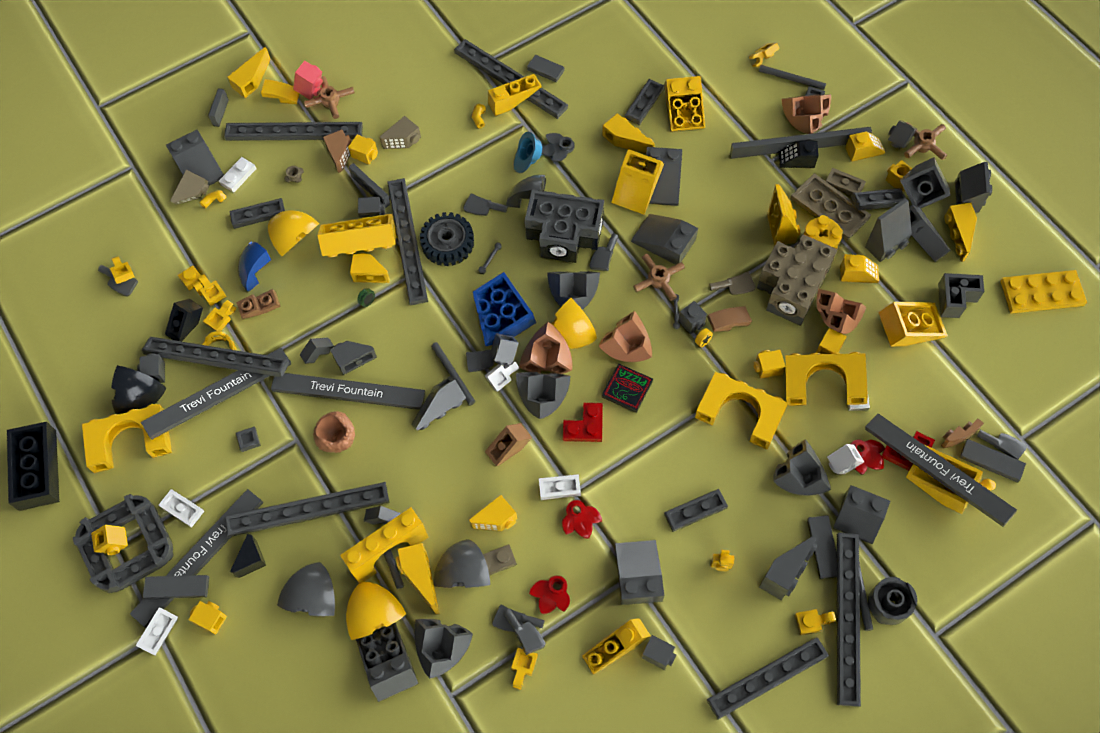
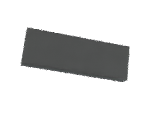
[625,79,664,125]
[349,163,390,208]
[851,188,906,211]
[229,198,285,229]
[959,439,1026,483]
[664,489,728,532]
[807,515,837,579]
[143,575,209,599]

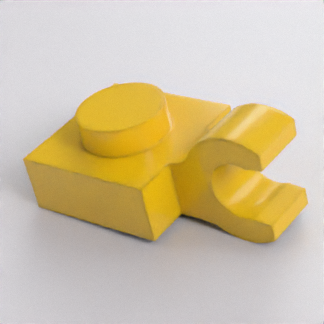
[749,43,780,67]
[110,256,135,284]
[178,265,203,296]
[198,274,227,306]
[203,300,237,331]
[711,549,734,571]
[795,609,836,635]
[511,648,538,690]

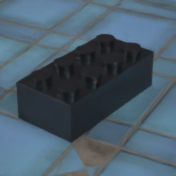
[7,422,60,511]

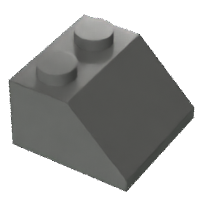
[900,157,951,208]
[833,485,890,544]

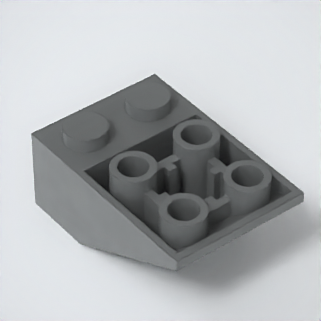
[759,535,817,600]
[356,623,419,702]

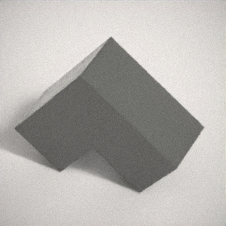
[300,337,334,364]
[364,506,401,525]

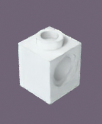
[827,444,864,475]

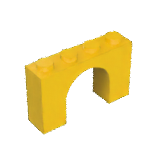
[785,352,868,406]
[695,372,788,450]
[82,404,172,473]
[340,507,429,583]

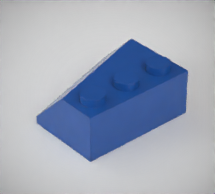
[473,272,536,346]

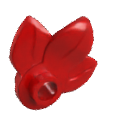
[850,439,885,475]
[562,500,602,539]
[529,575,570,614]

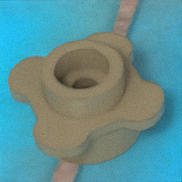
[285,166,304,183]

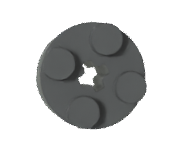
[868,577,917,625]

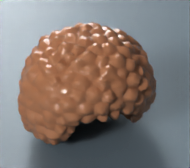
[313,411,355,453]

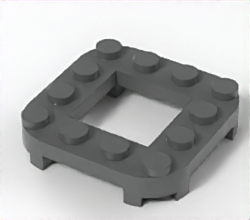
[73,494,174,593]

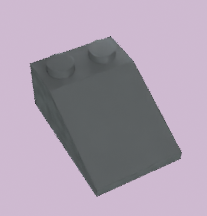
[166,130,224,186]
[646,147,682,206]
[865,198,912,262]
[631,214,698,265]
[615,540,664,605]

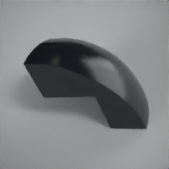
[111,365,166,414]

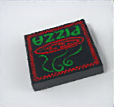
[602,363,653,413]

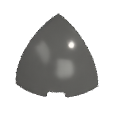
[506,175,546,208]
[547,271,600,310]
[516,372,571,419]
[773,439,831,495]
[434,539,490,588]
[277,562,335,616]
[414,619,473,679]

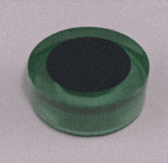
[357,288,375,307]

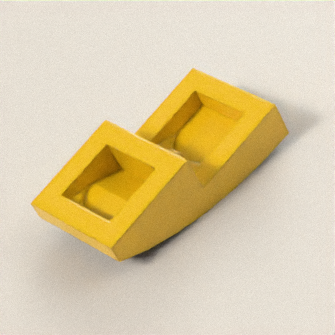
[261,79,300,104]

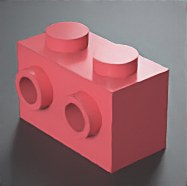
[293,60,323,100]

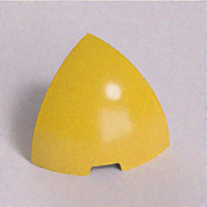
[268,210,319,256]
[551,298,597,349]
[346,582,406,640]

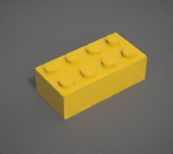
[317,214,396,257]

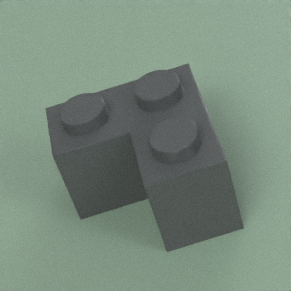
[938,273,984,318]

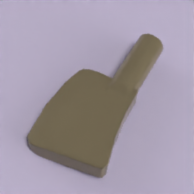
[709,272,756,295]

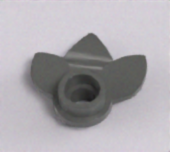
[542,133,575,162]

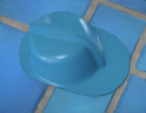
[514,131,542,173]

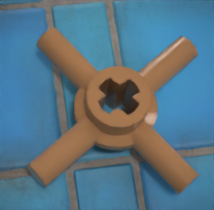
[304,76,355,119]
[904,122,947,160]
[633,254,685,301]

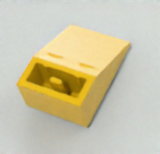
[664,76,705,132]
[611,149,664,215]

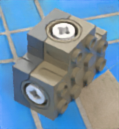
[757,235,838,326]

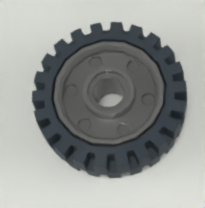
[420,212,474,266]

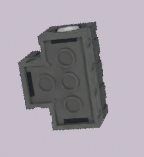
[525,189,604,263]

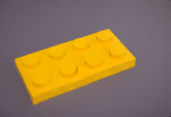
[1000,270,1087,314]

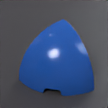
[238,241,271,292]

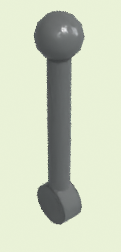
[479,243,502,274]
[673,294,680,329]

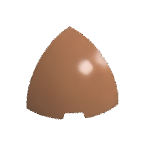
[782,94,831,134]
[817,289,866,334]
[599,311,652,362]
[519,322,572,374]

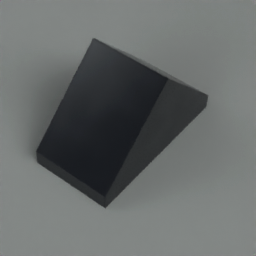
[230,534,266,578]

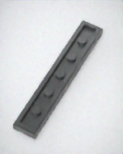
[707,637,829,720]

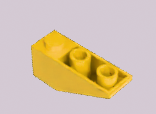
[227,47,271,98]
[488,74,542,116]
[602,113,655,154]
[944,203,977,262]
[582,618,651,674]

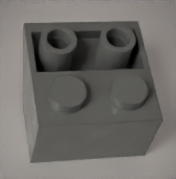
[955,162,992,213]

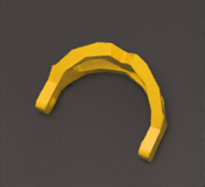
[202,331,237,350]

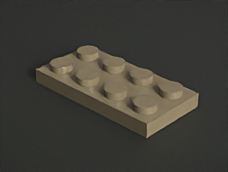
[790,173,871,241]

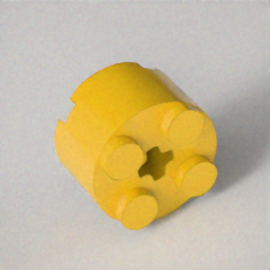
[803,215,843,249]

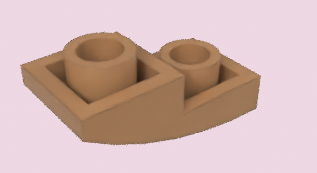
[236,289,281,319]
[707,306,752,332]
[941,418,984,448]

